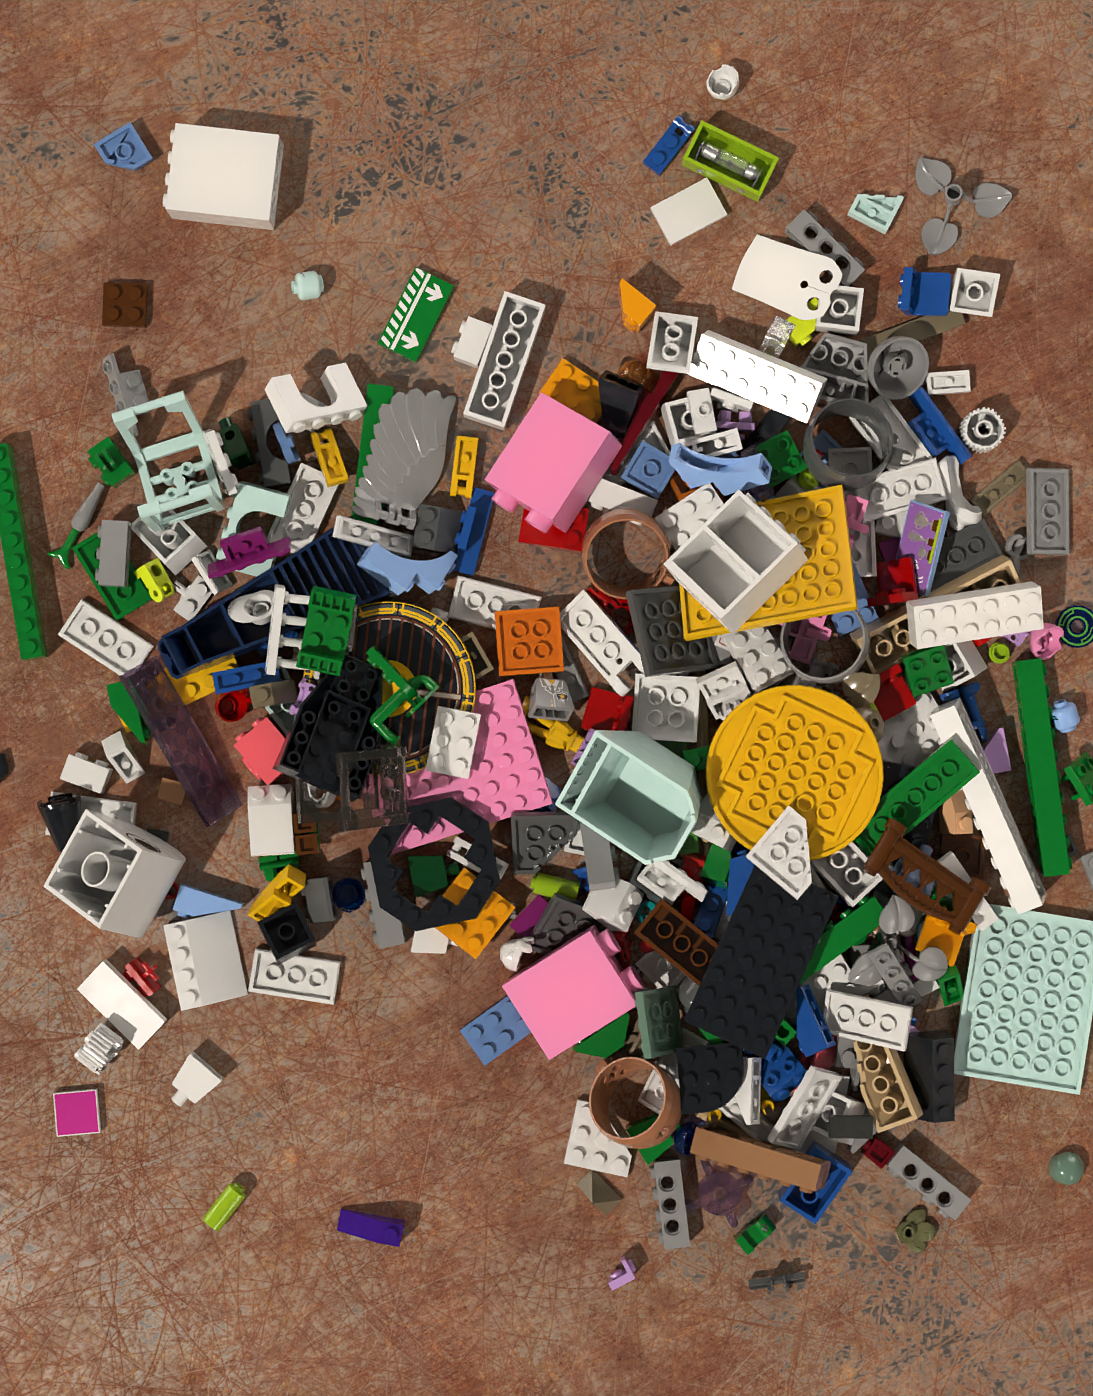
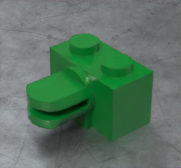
[87,436,136,489]

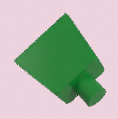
[625,1114,681,1165]

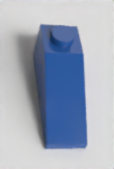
[797,984,836,1057]

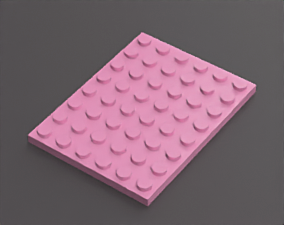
[366,679,553,855]

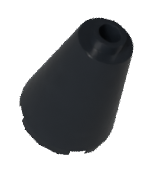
[37,793,81,852]

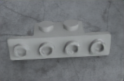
[102,353,152,438]
[868,943,922,1007]
[833,1036,861,1091]

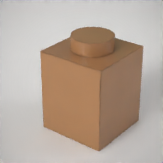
[155,777,190,805]

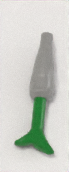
[47,482,105,569]

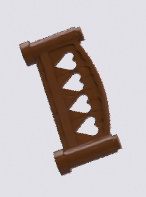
[863,818,992,935]

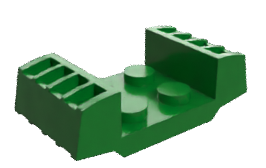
[296,586,357,676]

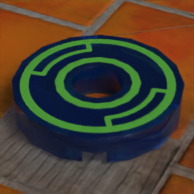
[1055,605,1093,648]

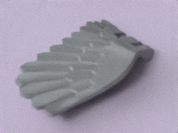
[351,388,456,530]

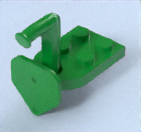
[366,646,440,747]

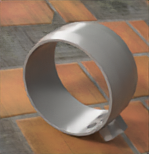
[780,609,870,688]

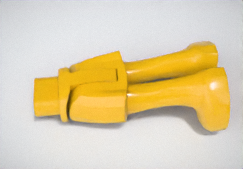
[522,695,584,752]

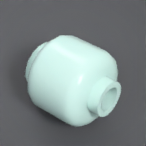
[291,271,324,300]

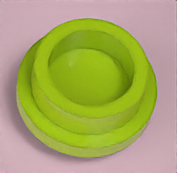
[988,642,1010,664]

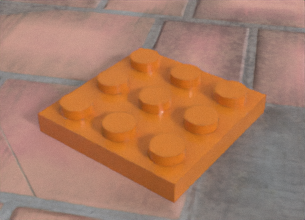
[495,607,564,676]

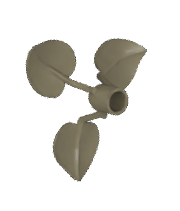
[778,672,880,708]

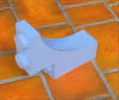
[668,443,772,496]
[357,542,458,595]

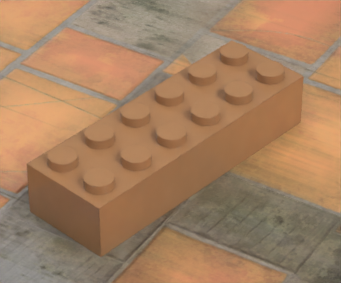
[690,1124,831,1193]

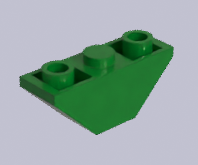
[573,1012,630,1058]

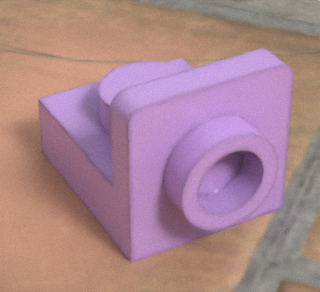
[608,1255,637,1291]

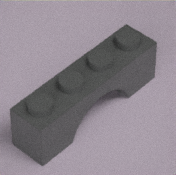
[248,399,292,489]

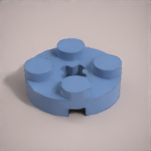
[273,422,301,464]

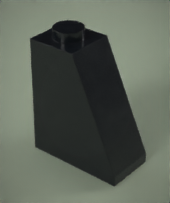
[598,370,645,439]

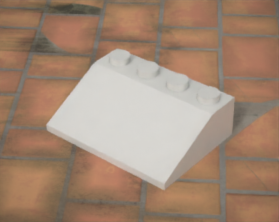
[163,910,248,1011]

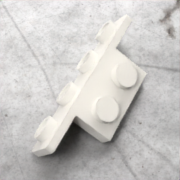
[637,860,708,905]

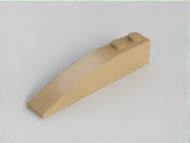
[853,994,923,1133]

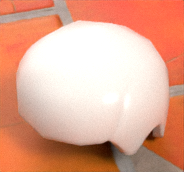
[706,64,739,100]

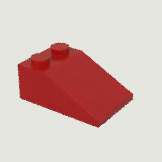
[518,508,589,554]

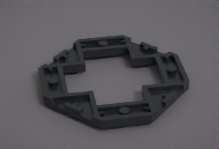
[368,797,501,932]

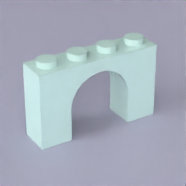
[216,481,292,577]

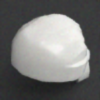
[500,937,535,972]

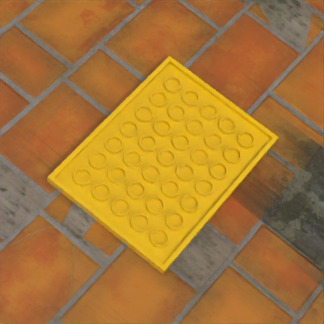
[679,485,858,641]

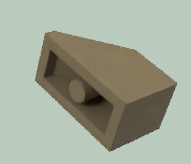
[249,680,298,709]

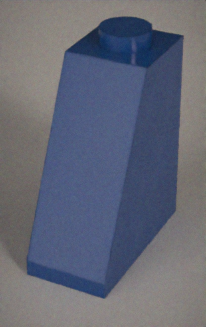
[726,849,755,916]

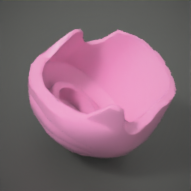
[1030,623,1064,660]

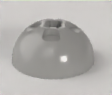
[867,336,929,400]

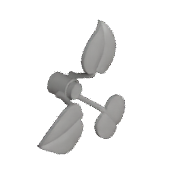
[916,157,1012,255]
[848,894,948,986]

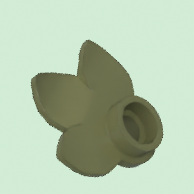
[896,1209,937,1253]

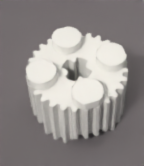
[958,407,1006,454]
[74,1023,124,1075]

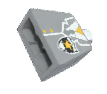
[528,672,574,721]

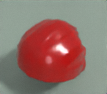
[215,689,252,722]

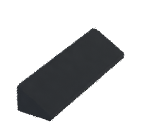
[737,409,791,458]

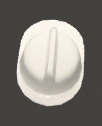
[228,590,274,625]

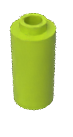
[530,872,580,900]
[202,1182,246,1231]

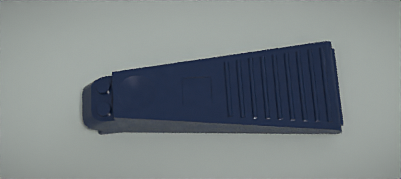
[158,518,391,679]

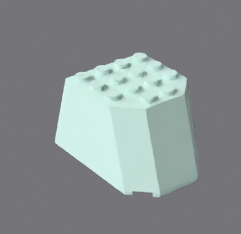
[555,730,702,865]

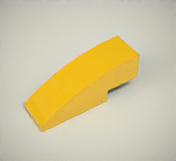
[247,864,306,921]

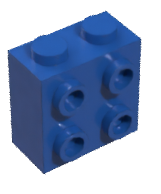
[756,1040,807,1103]

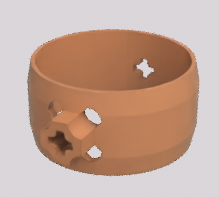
[582,508,675,599]
[589,1056,682,1149]

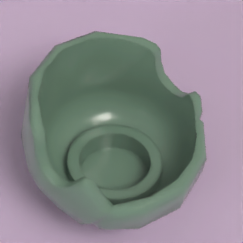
[1048,1152,1084,1185]

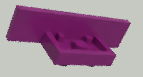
[208,526,291,579]

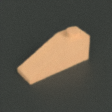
[939,790,973,834]

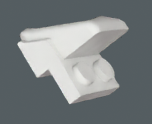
[696,661,753,720]

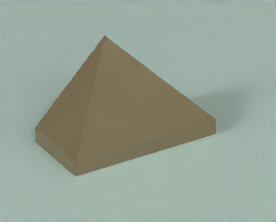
[577,1169,622,1215]

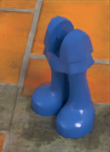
[940,682,988,743]

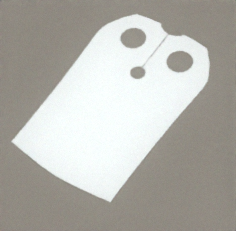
[732,234,842,320]

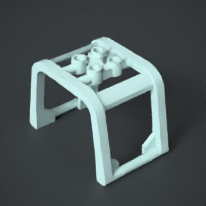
[112,391,226,532]

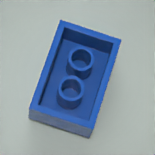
[778,1140,853,1224]

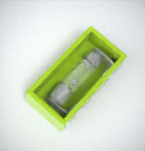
[681,120,779,202]

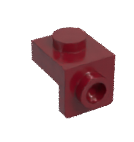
[861,1135,895,1169]

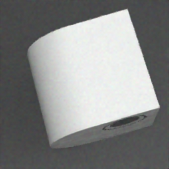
[43,809,186,938]

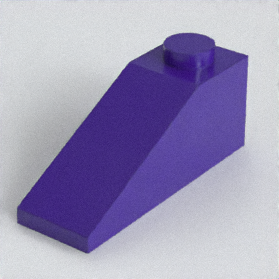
[337,1208,405,1247]

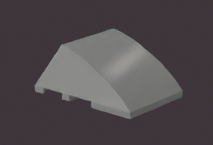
[800,332,869,405]

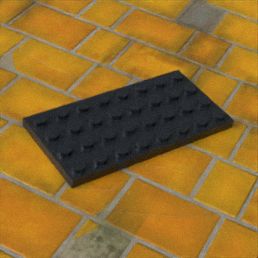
[684,866,839,1059]

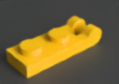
[310,428,349,487]
[450,436,478,498]

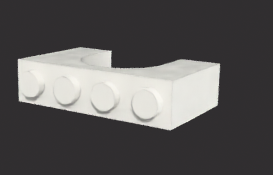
[265,363,367,433]

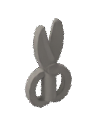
[1005,533,1028,575]

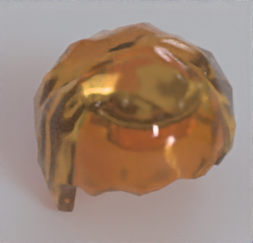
[616,359,654,396]

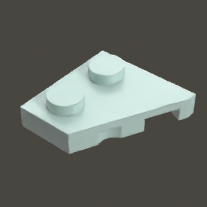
[847,194,904,234]

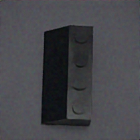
[904,1029,955,1123]

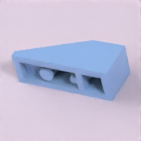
[172,884,245,919]

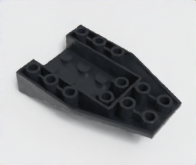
[272,654,383,802]

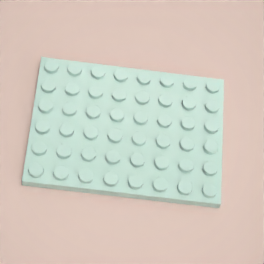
[954,903,1093,1095]

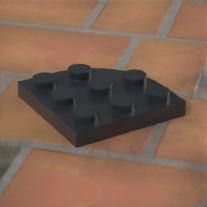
[676,1043,744,1114]

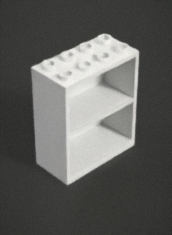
[163,123,284,230]
[663,490,808,634]

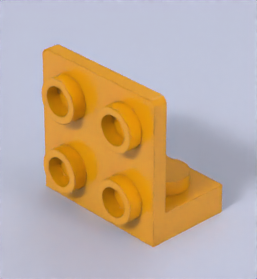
[915,915,977,967]

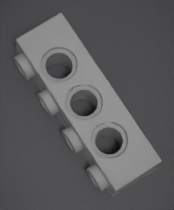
[784,209,865,287]
[886,1142,971,1220]
[650,1156,690,1250]

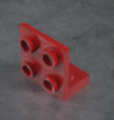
[867,557,918,607]
[874,664,917,722]
[581,687,634,731]

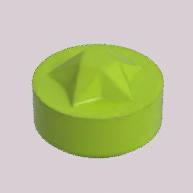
[797,469,819,491]

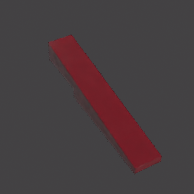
[611,371,682,476]

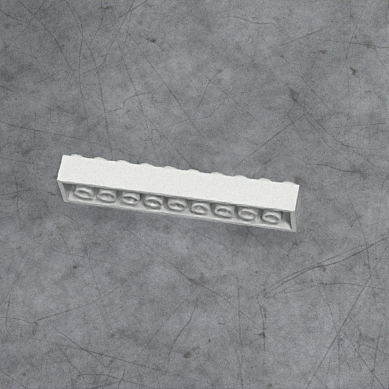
[929,698,1047,914]

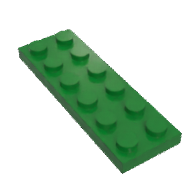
[859,738,980,850]

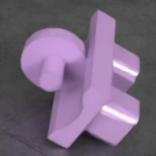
[716,410,755,440]

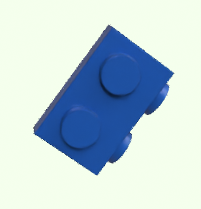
[898,267,952,316]

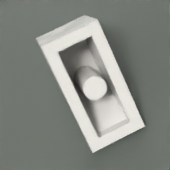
[101,731,145,784]

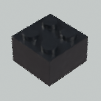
[257,903,317,965]

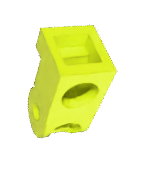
[133,558,175,602]

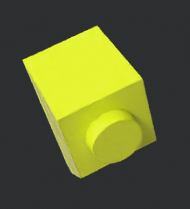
[779,297,818,347]

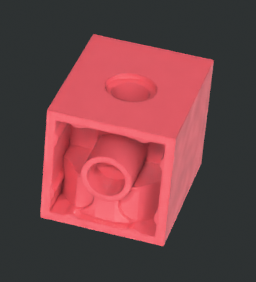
[233,717,286,785]

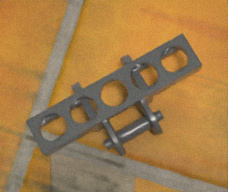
[749,1272,805,1295]

